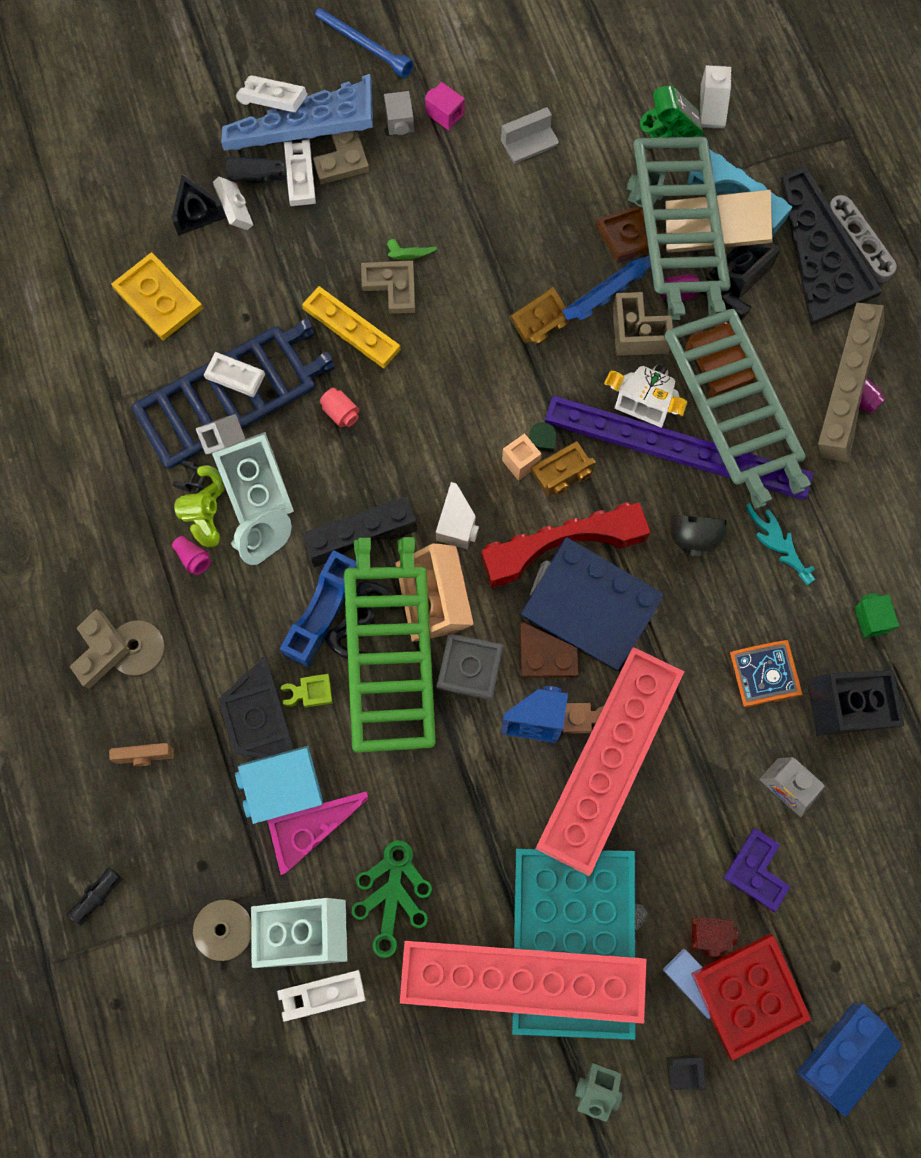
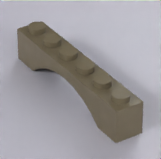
[818,303,885,462]

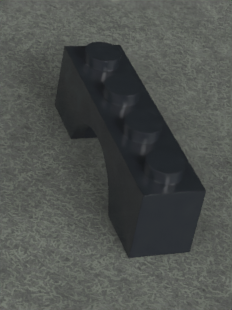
[302,496,417,567]

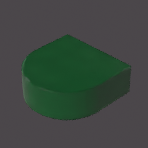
[529,422,556,452]

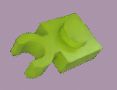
[281,674,333,708]

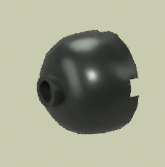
[671,514,727,556]

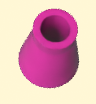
[172,536,211,575]

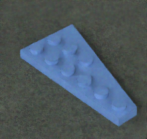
[221,74,373,150]

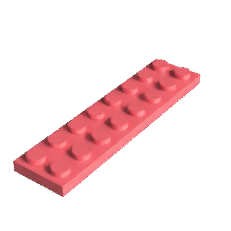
[536,647,684,876]
[400,941,647,1023]

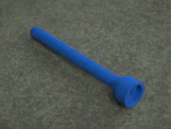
[315,8,414,79]

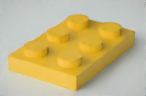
[111,252,203,341]

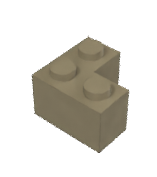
[612,292,673,356]

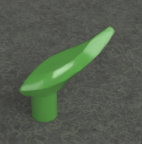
[387,239,437,261]

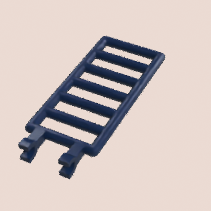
[132,318,335,469]

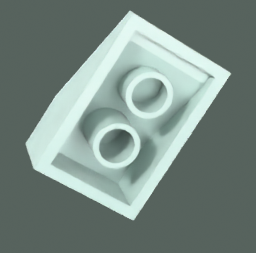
[212,432,294,524]
[251,898,347,968]

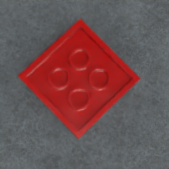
[691,934,811,1061]

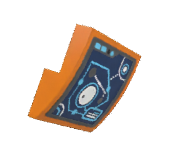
[730,640,803,708]

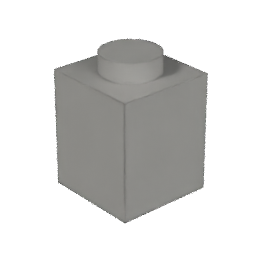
[384,91,414,135]
[196,414,245,454]

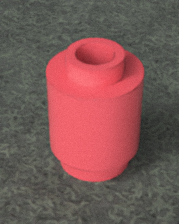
[320,388,359,428]

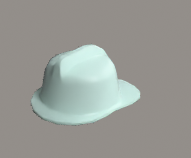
[231,510,292,565]

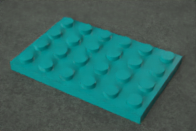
[512,849,636,1040]

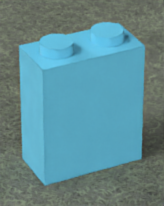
[235,746,323,824]

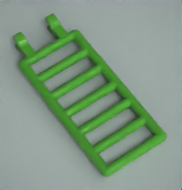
[344,537,436,753]

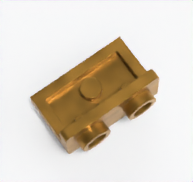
[509,287,570,344]
[531,441,596,497]

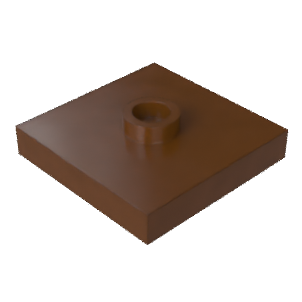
[596,206,665,263]

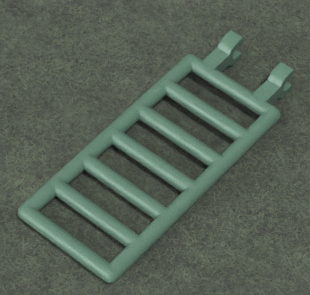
[633,137,731,322]
[665,309,811,509]

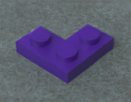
[723,828,791,912]

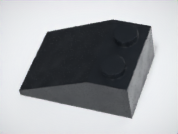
[807,670,904,736]

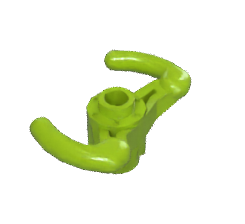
[175,465,225,547]

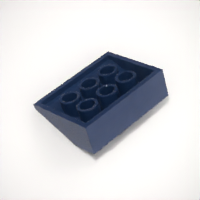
[520,537,664,671]

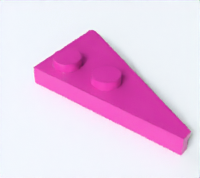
[267,792,369,875]

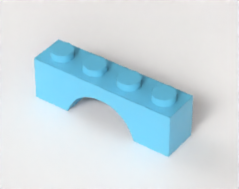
[687,149,792,237]

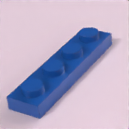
[562,255,651,320]

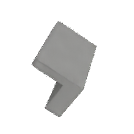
[501,107,558,164]

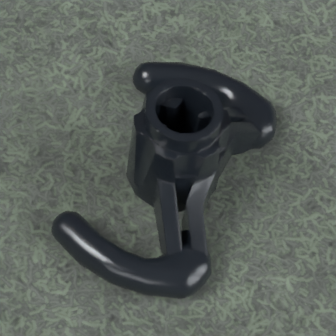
[325,581,400,659]

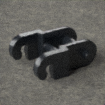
[173,461,206,492]

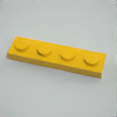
[302,286,401,368]

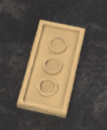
[666,190,773,253]

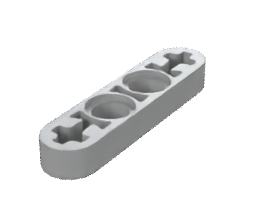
[829,195,896,283]

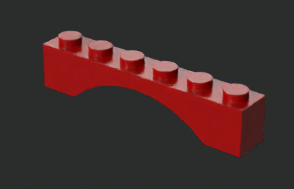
[481,502,651,588]

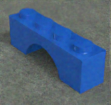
[280,550,356,668]

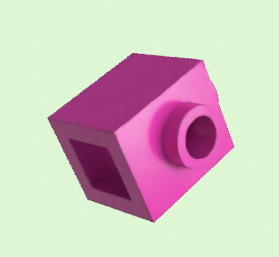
[425,82,465,130]

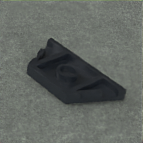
[218,657,294,758]

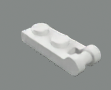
[236,76,307,113]
[284,139,316,206]
[277,970,366,1022]

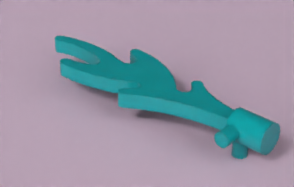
[746,503,816,586]

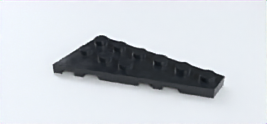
[781,167,882,326]

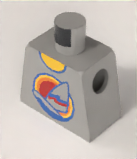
[759,757,825,817]

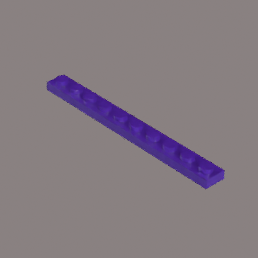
[545,396,813,500]

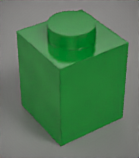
[854,593,899,639]

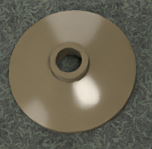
[114,620,165,676]
[193,900,251,961]

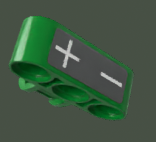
[640,86,703,138]

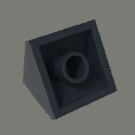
[709,243,780,299]

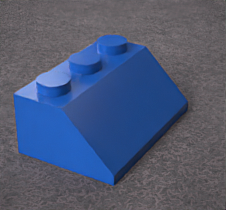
[501,686,568,743]
[797,1003,902,1117]

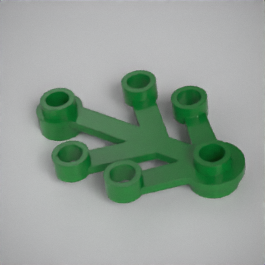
[351,840,432,958]

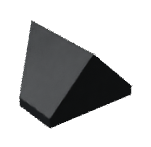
[171,174,226,236]

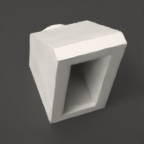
[700,65,731,129]
[436,482,479,549]

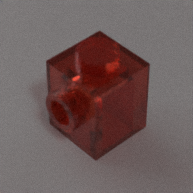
[691,918,738,957]

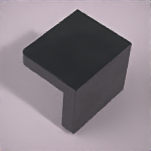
[666,1055,706,1090]

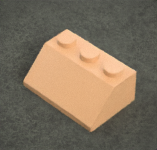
[396,544,474,641]

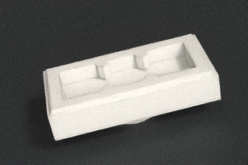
[213,177,253,230]
[204,352,265,397]

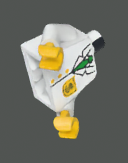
[604,365,687,428]

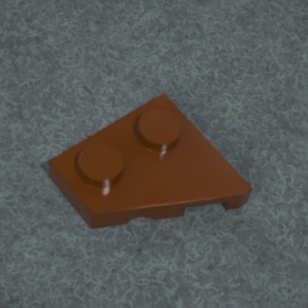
[520,623,578,678]

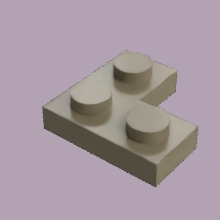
[313,130,369,184]
[361,261,415,314]
[70,609,130,689]

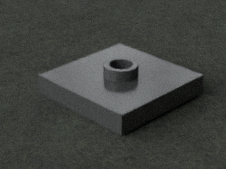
[437,633,504,700]

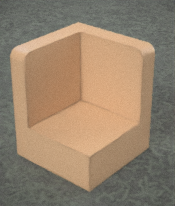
[502,433,541,481]

